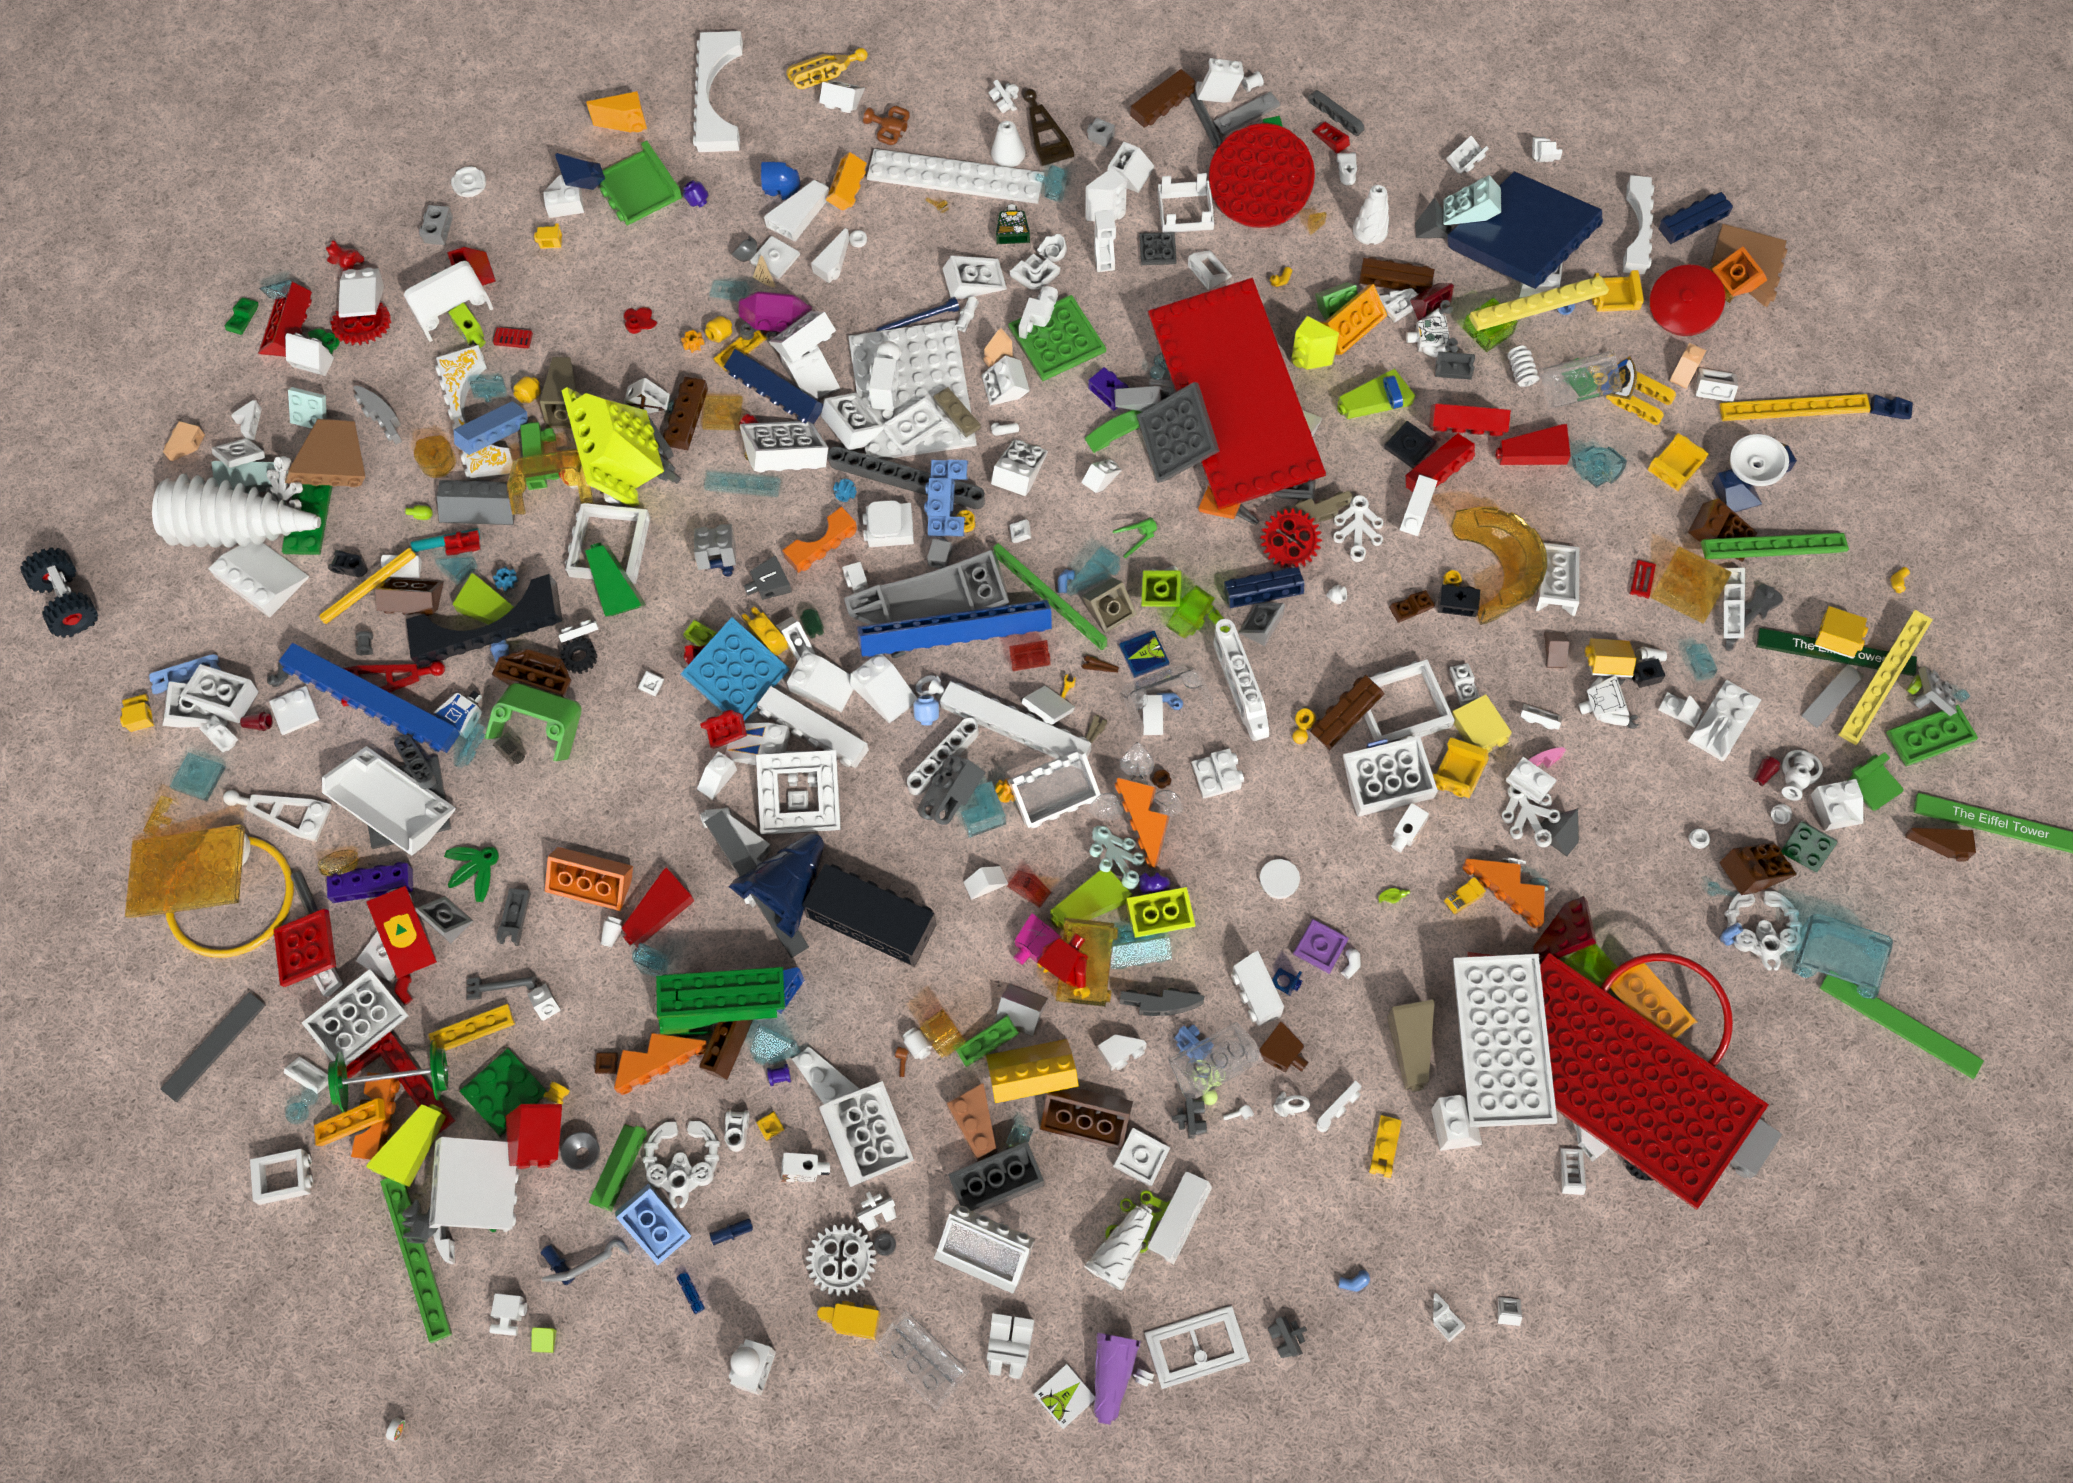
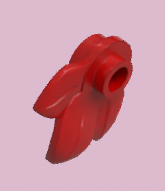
[624,307,658,334]

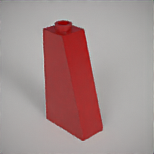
[1496,424,1571,465]
[621,867,694,948]

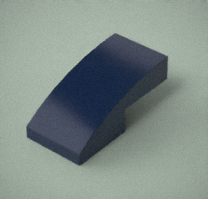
[1870,394,1913,419]

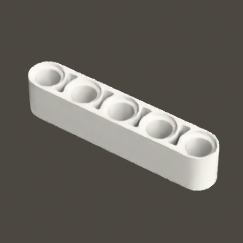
[907,718,979,796]

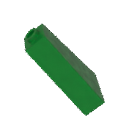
[585,543,646,617]

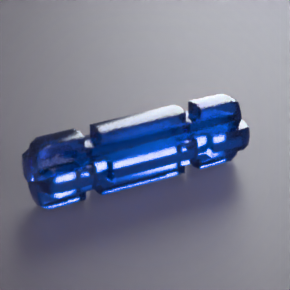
[677,1272,705,1314]

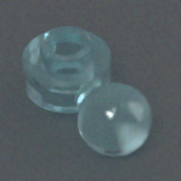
[1150,352,1168,379]
[285,1089,318,1124]

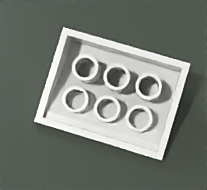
[740,421,828,472]
[208,540,309,618]
[1343,736,1438,817]
[302,969,409,1066]
[819,1081,914,1187]

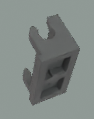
[1435,352,1475,380]
[1274,480,1316,501]

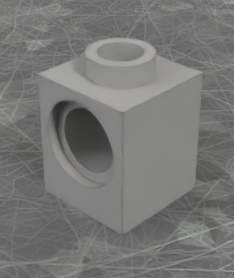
[1087,118,1115,148]
[927,539,952,569]

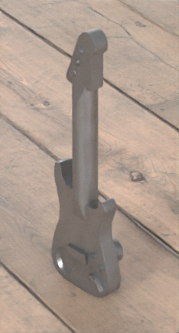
[1725,584,1783,651]

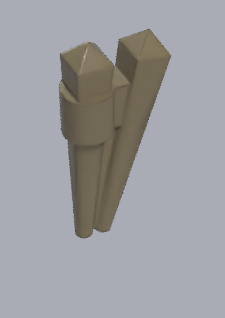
[1085,715,1107,744]

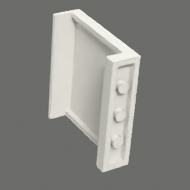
[429,1137,519,1232]

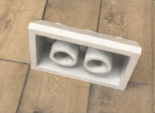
[1085,167,1127,221]
[769,311,836,362]
[821,393,884,450]
[1231,951,1284,1026]

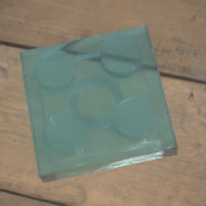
[454,724,485,769]
[169,752,226,802]

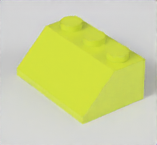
[1291,316,1339,370]
[1126,887,1196,938]

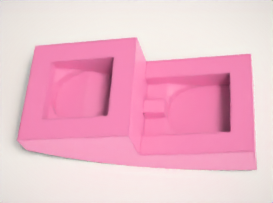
[1529,747,1566,768]

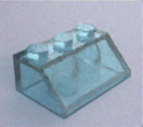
[1103,924,1172,969]

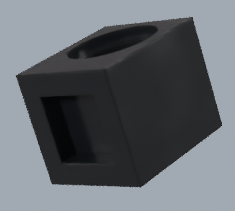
[1632,658,1666,688]

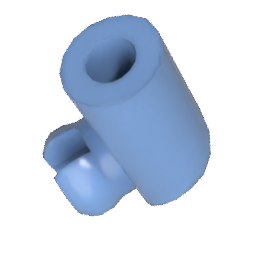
[1057,569,1075,593]
[1157,692,1183,710]
[1338,1270,1370,1292]

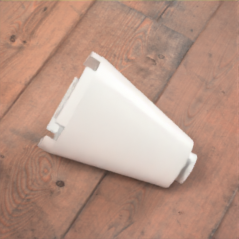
[991,121,1025,168]

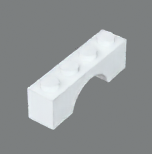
[1094,210,1116,272]

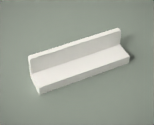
[1148,1172,1212,1265]

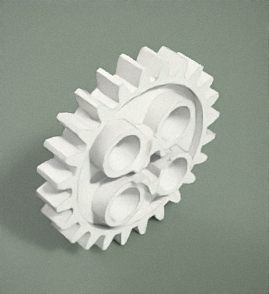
[806,1224,877,1297]

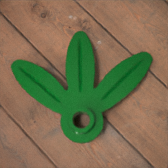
[444,847,499,902]

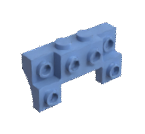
[925,460,969,537]

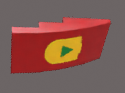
[366,886,437,979]

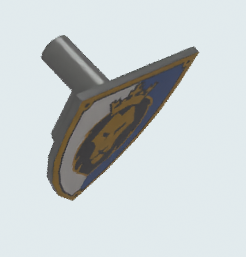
[1597,356,1637,400]

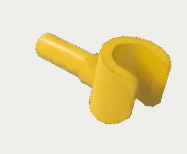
[1061,674,1076,699]

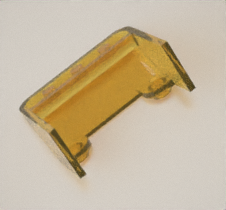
[507,449,594,515]

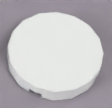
[451,166,486,197]
[1259,859,1300,899]

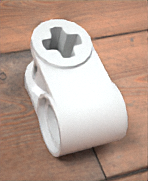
[1337,152,1357,185]
[724,1109,750,1152]

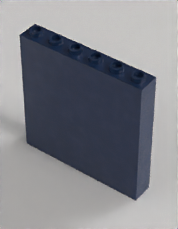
[1447,171,1603,289]

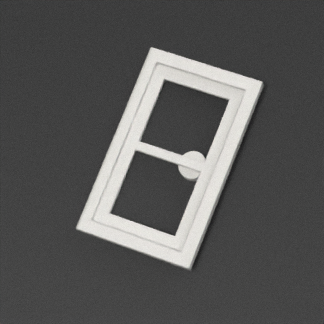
[1144,1305,1250,1389]

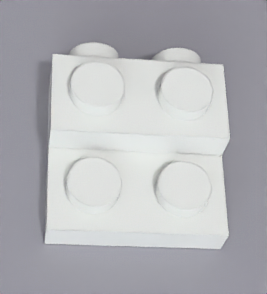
[1191,749,1244,799]

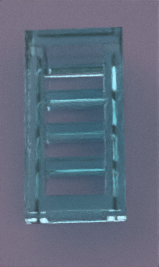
[709,281,750,302]

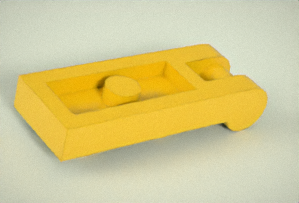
[1369,1115,1402,1178]

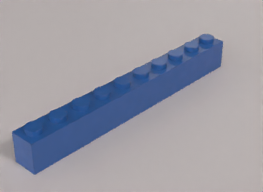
[857,600,1052,657]
[279,643,460,753]

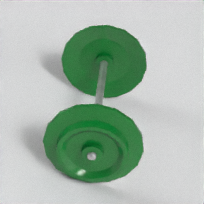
[328,1040,450,1113]

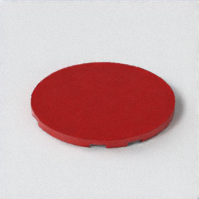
[1209,123,1315,228]

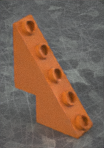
[1114,778,1170,868]
[1462,859,1545,928]
[614,1033,708,1095]

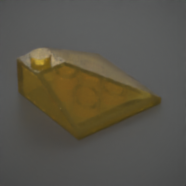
[1651,547,1732,624]

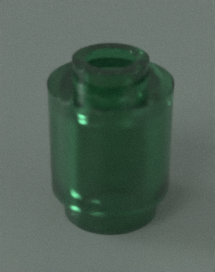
[800,609,824,638]

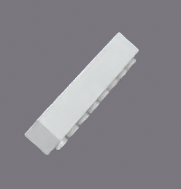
[940,681,1091,769]

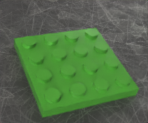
[1008,295,1106,382]

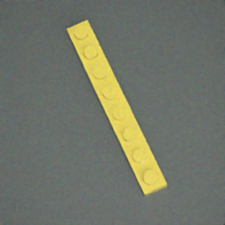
[1469,276,1609,331]
[1838,610,1933,745]

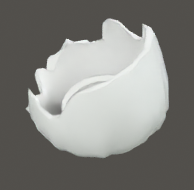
[1037,234,1067,262]

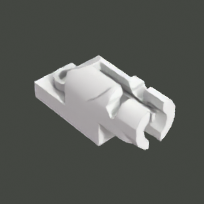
[1019,286,1058,339]

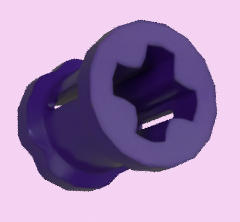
[767,1064,791,1087]

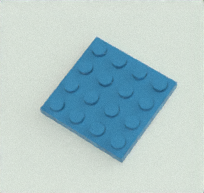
[680,617,790,721]

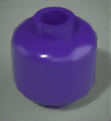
[682,180,709,208]

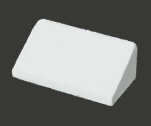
[381,555,422,578]

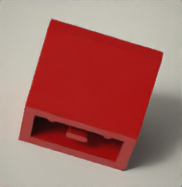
[447,247,496,286]

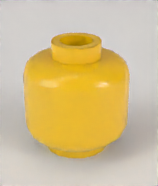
[705,316,732,343]
[513,376,541,403]

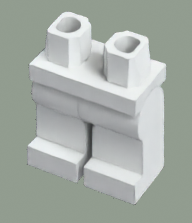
[987,1313,1034,1379]

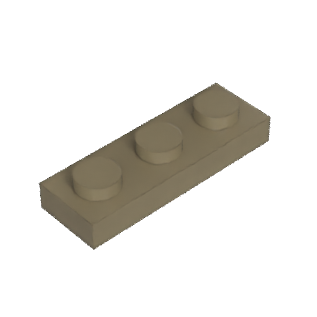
[933,387,981,438]

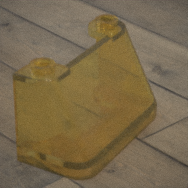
[1056,918,1118,1007]

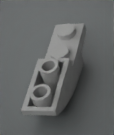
[353,385,402,445]

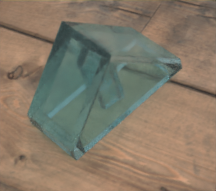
[435,557,478,586]

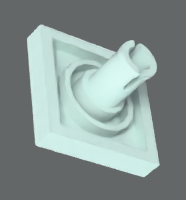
[288,387,327,428]

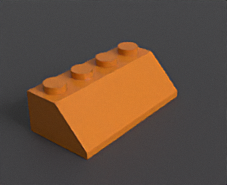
[545,847,633,911]

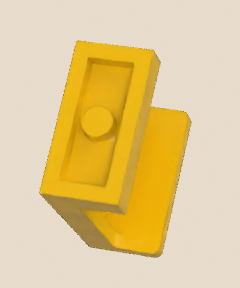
[1592,270,1644,312]
[1648,433,1708,491]
[1432,737,1489,798]

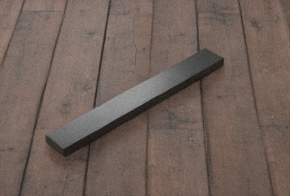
[704,811,809,959]

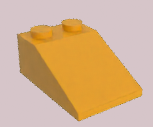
[586,91,647,132]

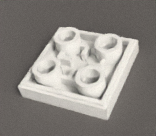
[1022,686,1075,725]

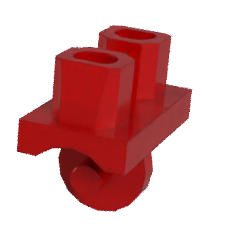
[444,530,481,556]

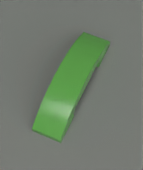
[1085,410,1143,453]

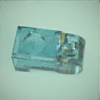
[1686,643,1718,682]

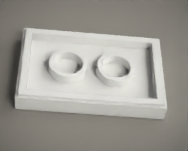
[882,397,948,454]

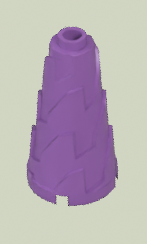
[1094,1332,1141,1425]

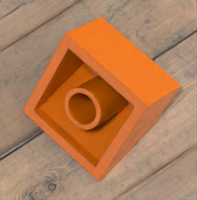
[1712,246,1767,296]

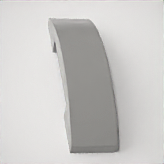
[1802,664,1864,728]

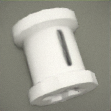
[1241,71,1264,92]

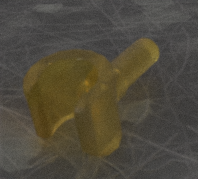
[926,197,949,213]

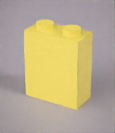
[1452,695,1512,753]

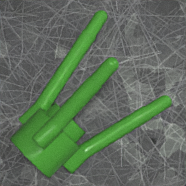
[1113,517,1157,558]

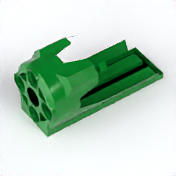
[656,967,785,1036]

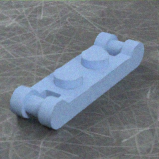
[149,655,221,694]

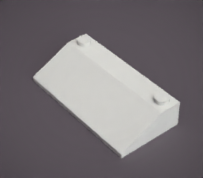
[322,746,455,856]

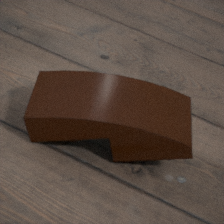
[1389,590,1435,623]

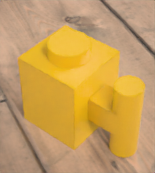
[120,694,154,732]

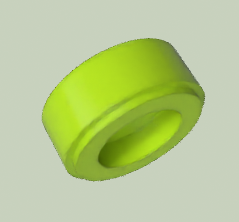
[1906,675,1923,695]

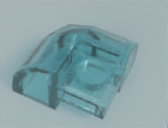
[1572,445,1627,488]

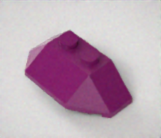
[739,291,812,332]

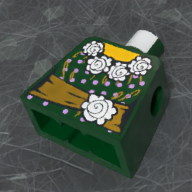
[996,204,1030,245]

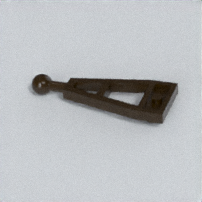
[1023,89,1074,166]

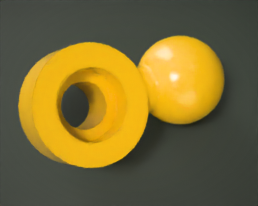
[1292,708,1316,744]

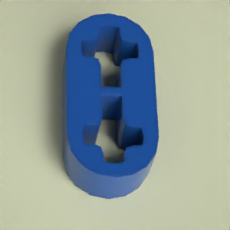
[1383,375,1403,409]

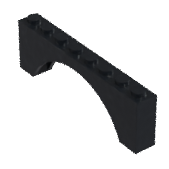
[406,574,563,667]

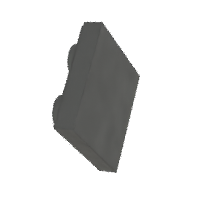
[1139,232,1177,265]

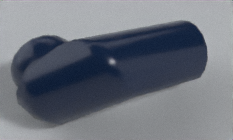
[709,558,734,577]

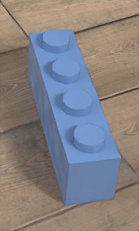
[453,401,528,455]

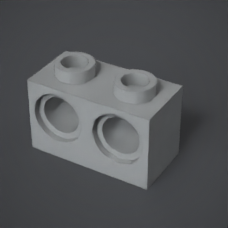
[419,205,453,245]

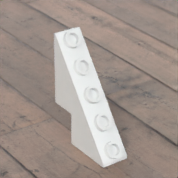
[727,814,772,907]

